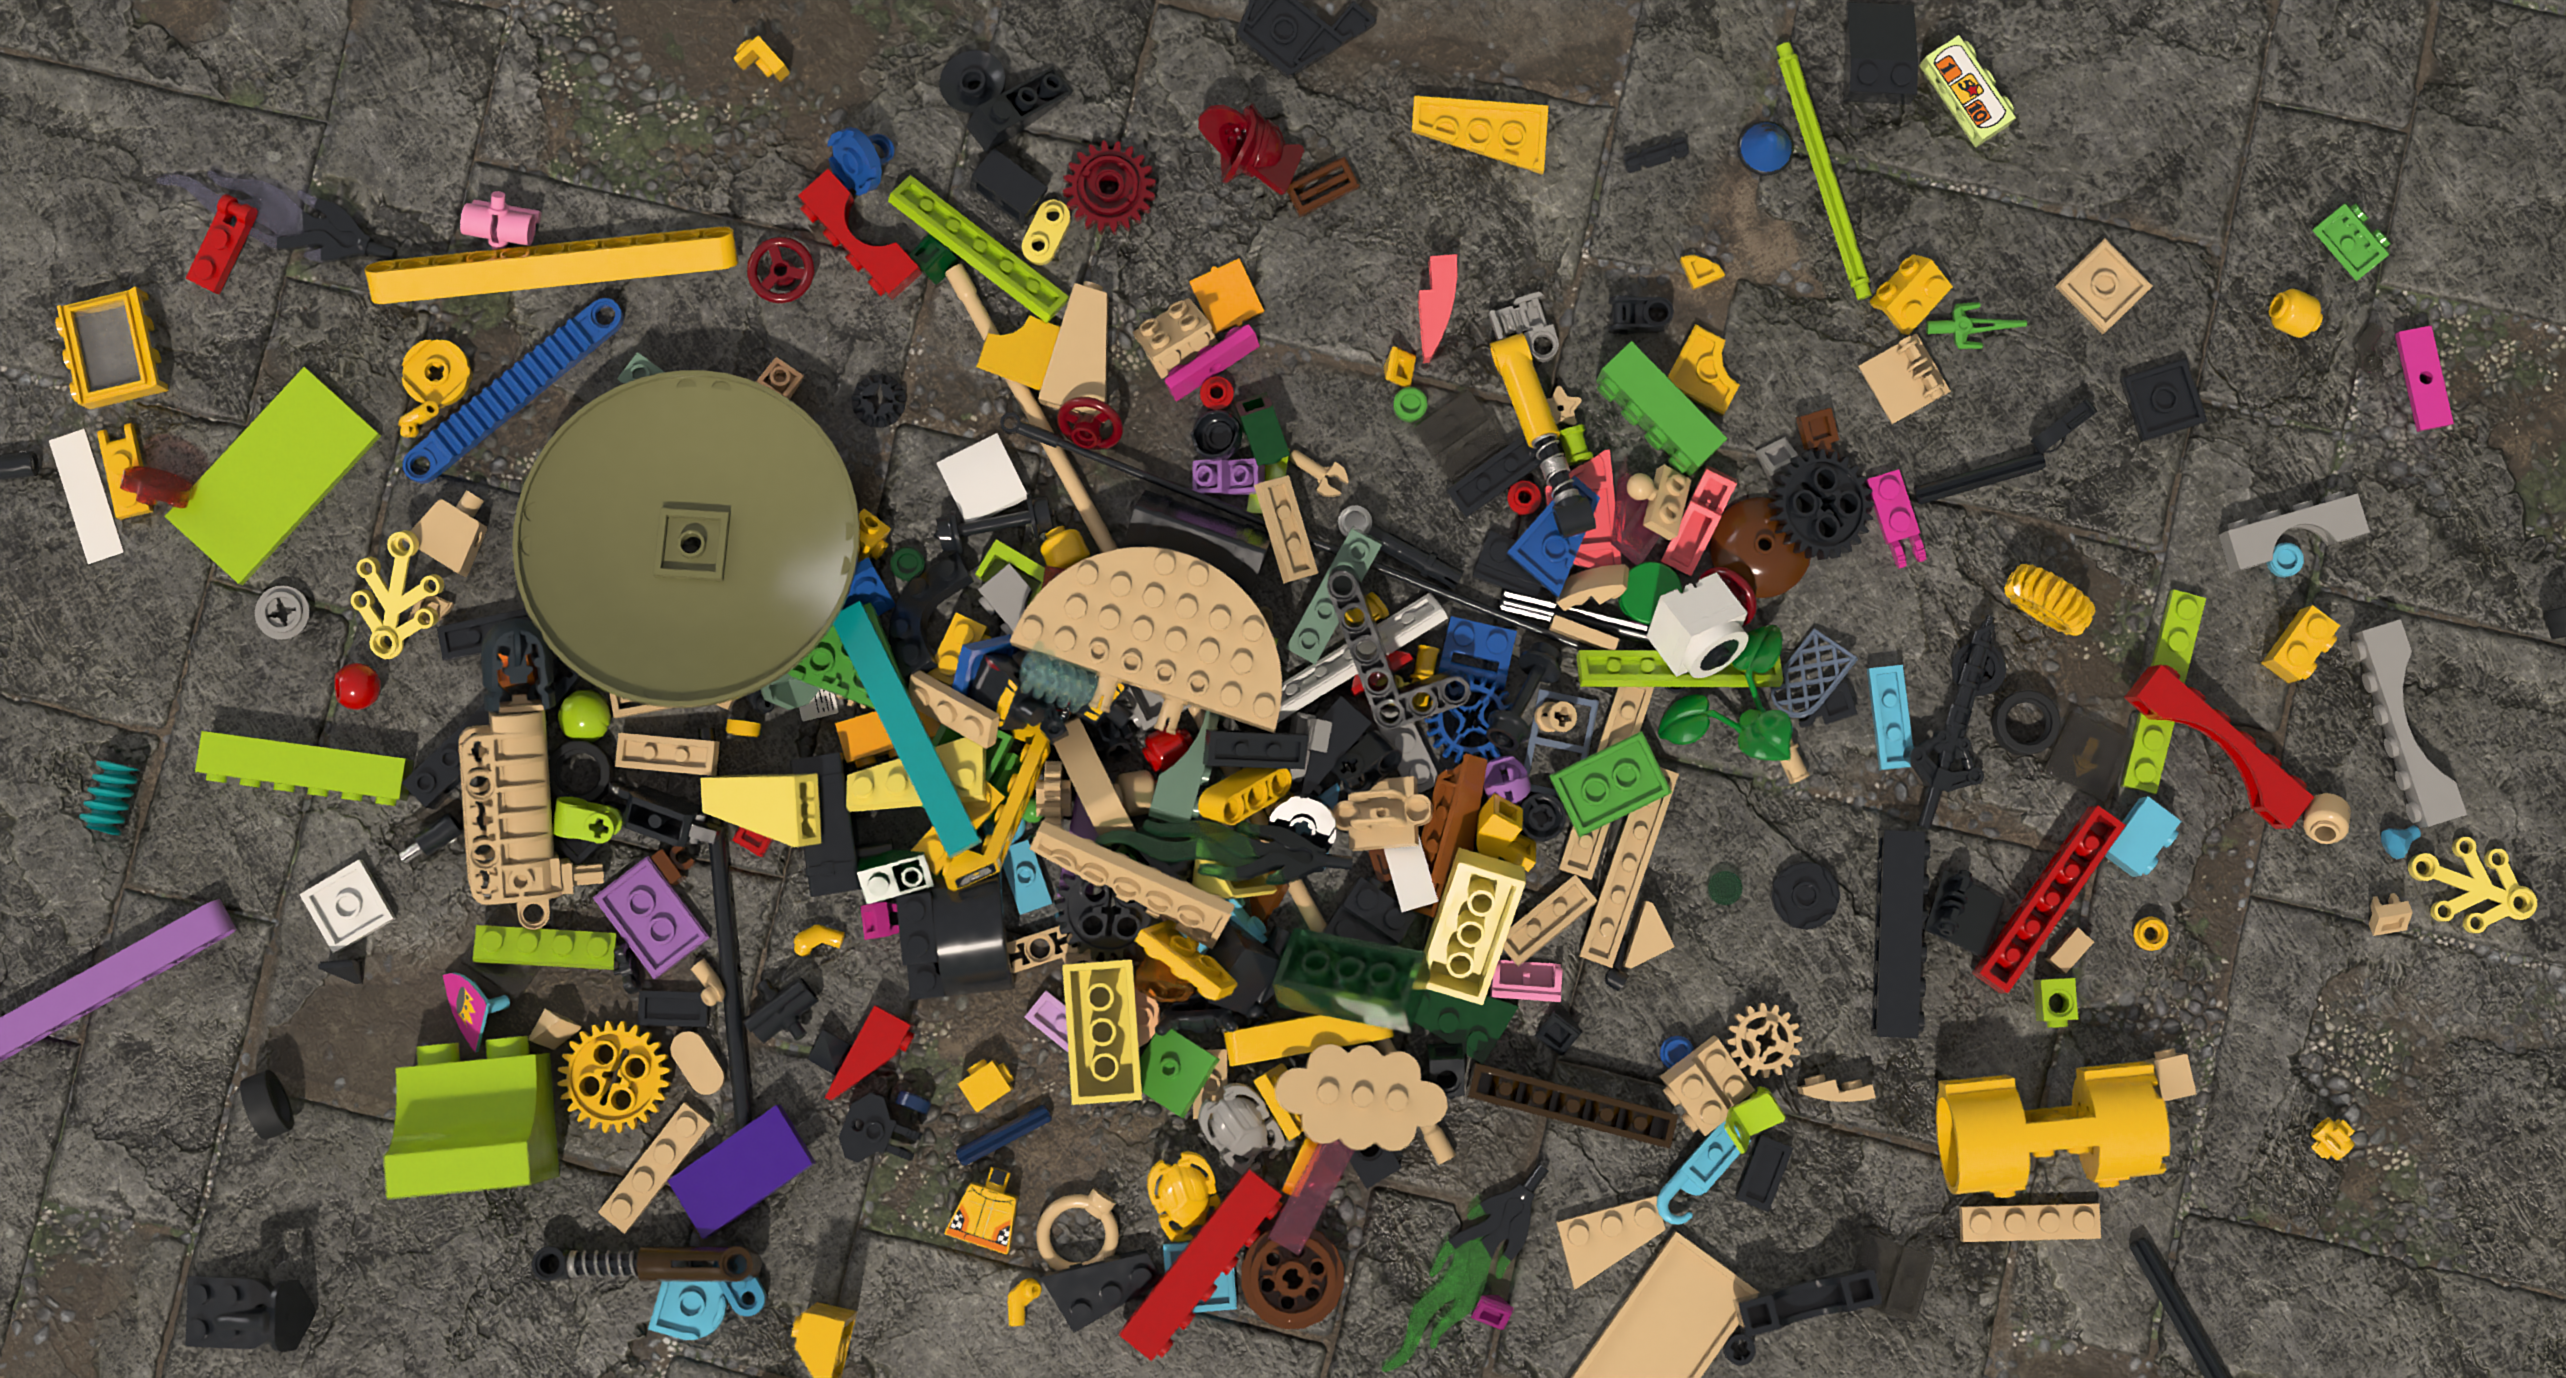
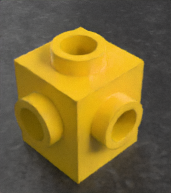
[857,509,891,563]

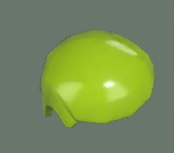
[558,690,611,743]

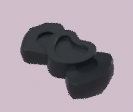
[613,942,642,994]

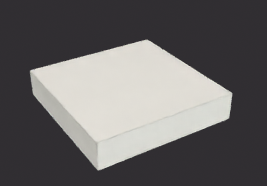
[299,859,396,954]

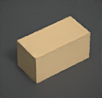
[2045,927,2094,974]

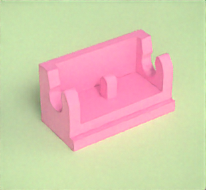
[1490,960,1562,1002]

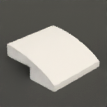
[937,433,1027,523]

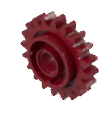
[1063,141,1156,235]

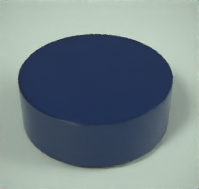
[895,1090,932,1115]

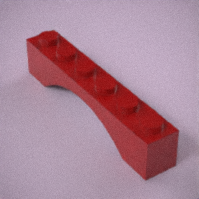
[2124,665,2314,829]

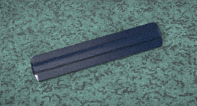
[955,1105,1052,1166]

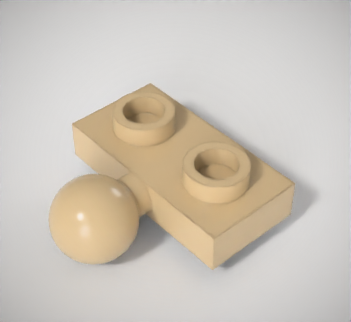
[1627,464,1691,541]

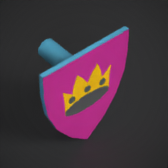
[443,972,510,1052]

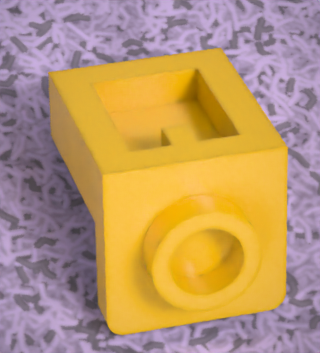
[733,36,790,82]

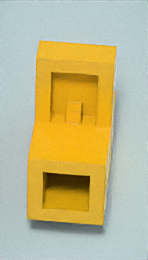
[1476,793,1536,872]

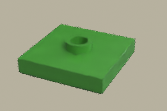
[1139,1029,1220,1118]

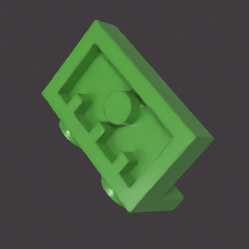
[2312,201,2391,281]

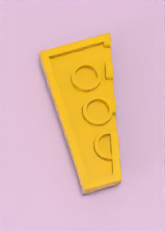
[1411,96,1548,175]

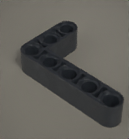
[1327,565,1471,729]

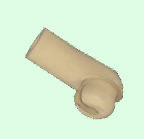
[691,959,726,1006]

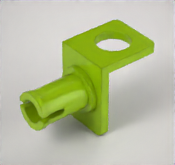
[1724,1087,1786,1154]

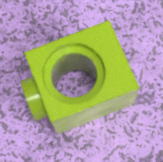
[2033,978,2078,1028]

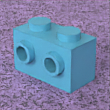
[2105,796,2181,877]

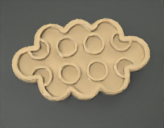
[1274,1044,1448,1151]

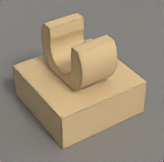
[2369,893,2413,936]

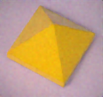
[1383,347,1416,388]

